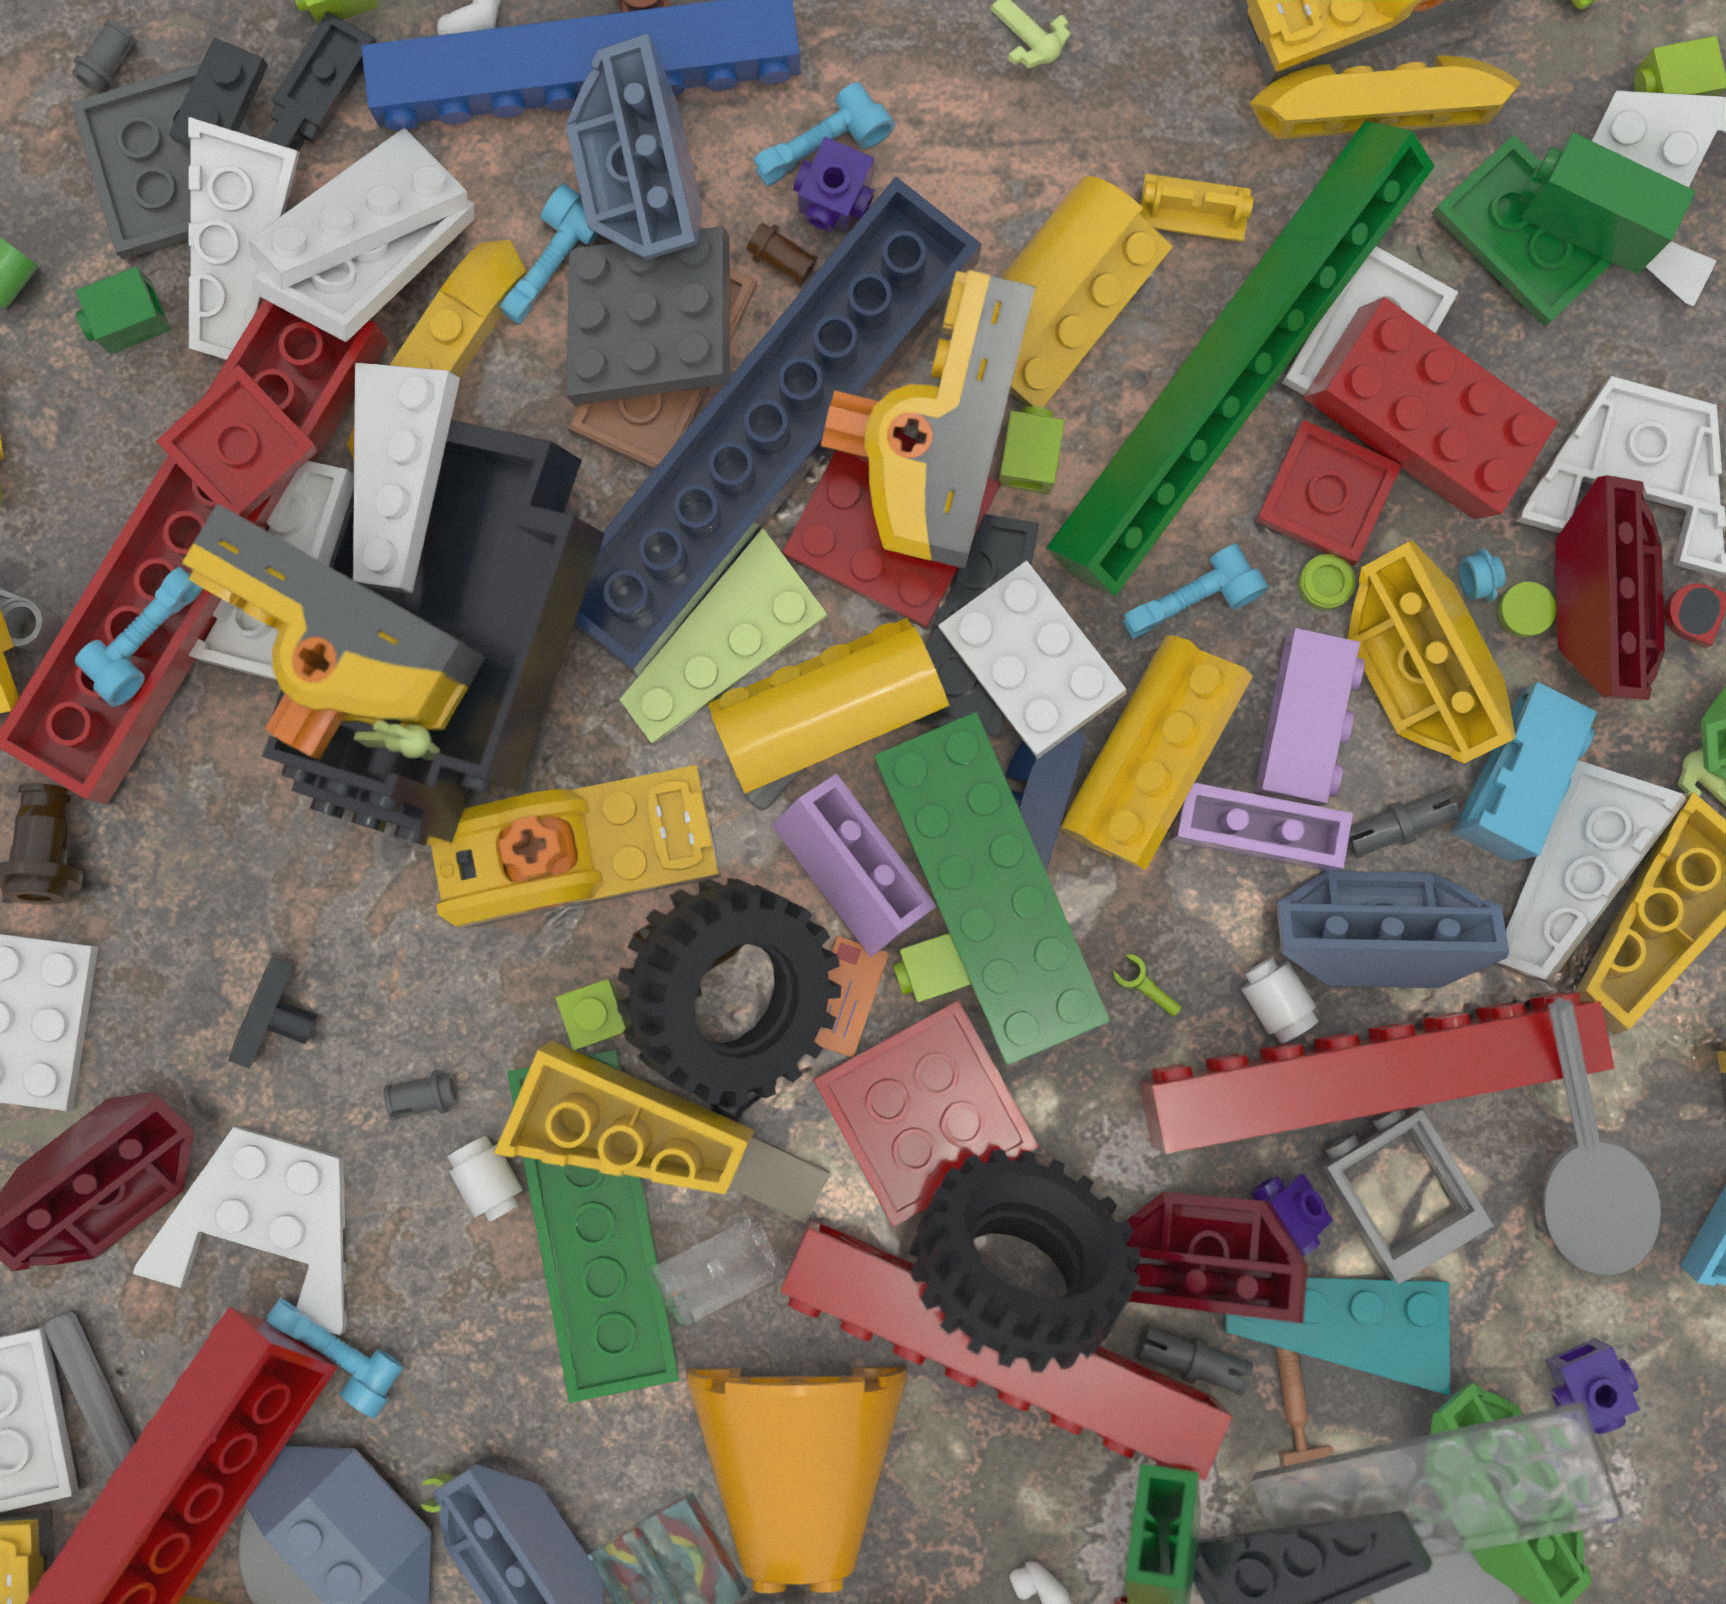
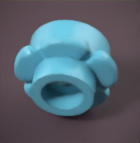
[1458,548,1505,602]

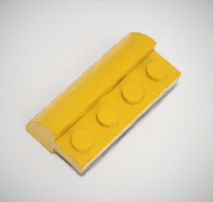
[950,176,1173,408]
[707,618,950,794]
[1059,635,1253,871]

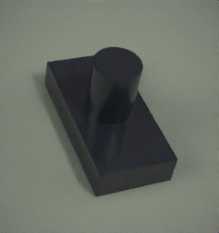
[228,952,317,1069]

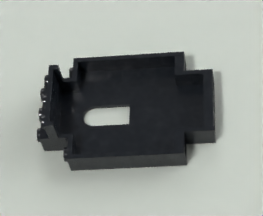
[262,420,605,846]

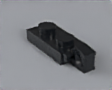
[265,11,377,151]

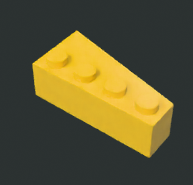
[1575,792,1726,1035]
[494,1040,755,1195]

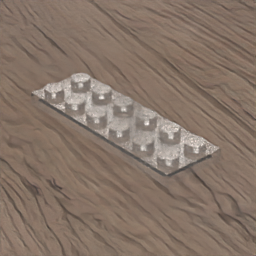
[1251,1402,1624,1559]

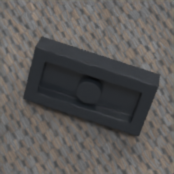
[169,37,268,148]

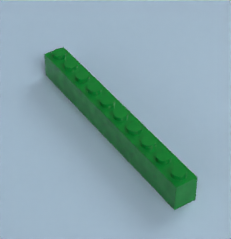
[1046,120,1435,596]

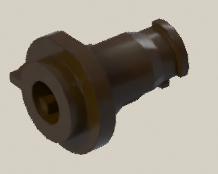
[0,783,83,905]

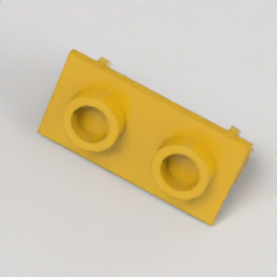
[1139,173,1253,242]

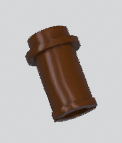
[746,223,818,287]

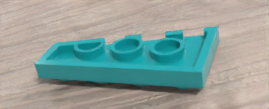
[1223,1277,1450,1396]

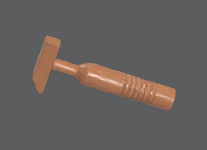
[1275,1346,1334,1469]

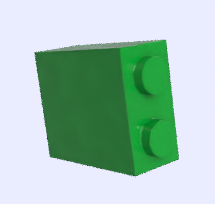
[1520,132,1696,275]
[1124,1464,1201,1604]

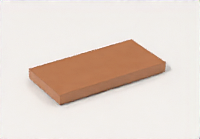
[568,268,758,470]

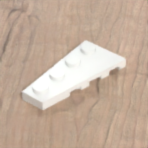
[188,117,300,360]

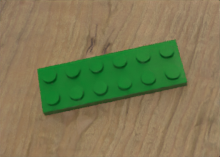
[874,712,1110,1066]
[507,1049,681,1403]

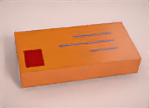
[814,936,889,1058]

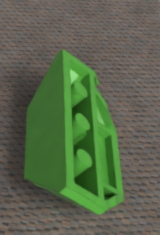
[1425,1383,1592,1604]

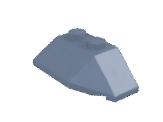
[565,34,702,260]
[1277,871,1509,988]
[245,1444,432,1604]
[435,1465,603,1604]

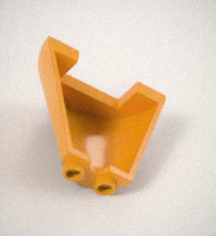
[686,1366,908,1593]

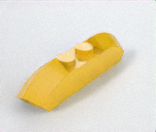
[1249,56,1522,139]
[347,239,526,459]

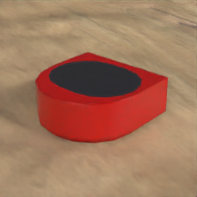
[1664,583,1726,648]

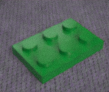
[1432,134,1612,327]

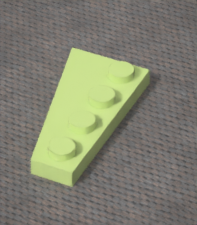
[619,528,828,745]

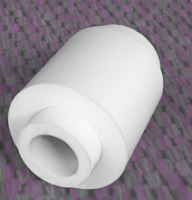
[1241,957,1319,1043]
[447,1135,524,1223]

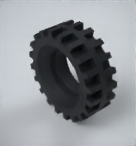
[617,878,841,1106]
[909,1149,1140,1372]

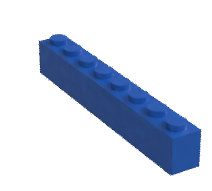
[361,0,801,131]

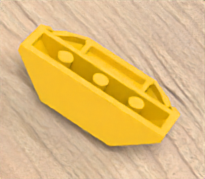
[1347,540,1516,763]

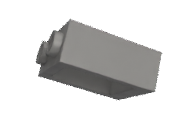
[1317,1107,1494,1284]

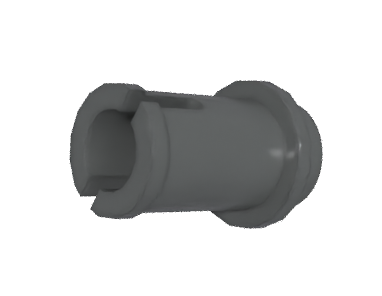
[72,19,137,93]
[383,1070,458,1121]

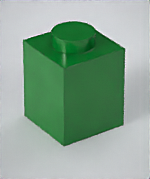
[75,266,172,354]

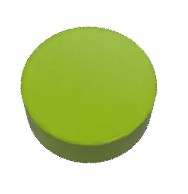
[1298,554,1355,611]
[1497,581,1556,638]

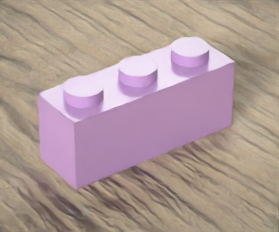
[1253,628,1365,807]
[772,773,937,957]
[1169,783,1353,872]

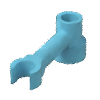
[753,82,895,187]
[500,183,599,325]
[1122,544,1270,640]
[75,566,203,707]
[267,1298,404,1419]

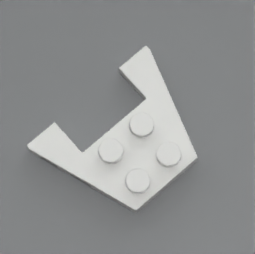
[1592,91,1726,306]
[1516,376,1726,577]
[133,1126,347,1335]

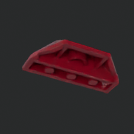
[1554,475,1665,701]
[0,1091,194,1272]
[1125,1192,1308,1323]

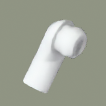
[437,0,501,35]
[1009,1561,1073,1604]

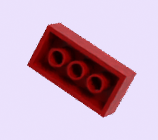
[1303,297,1558,519]

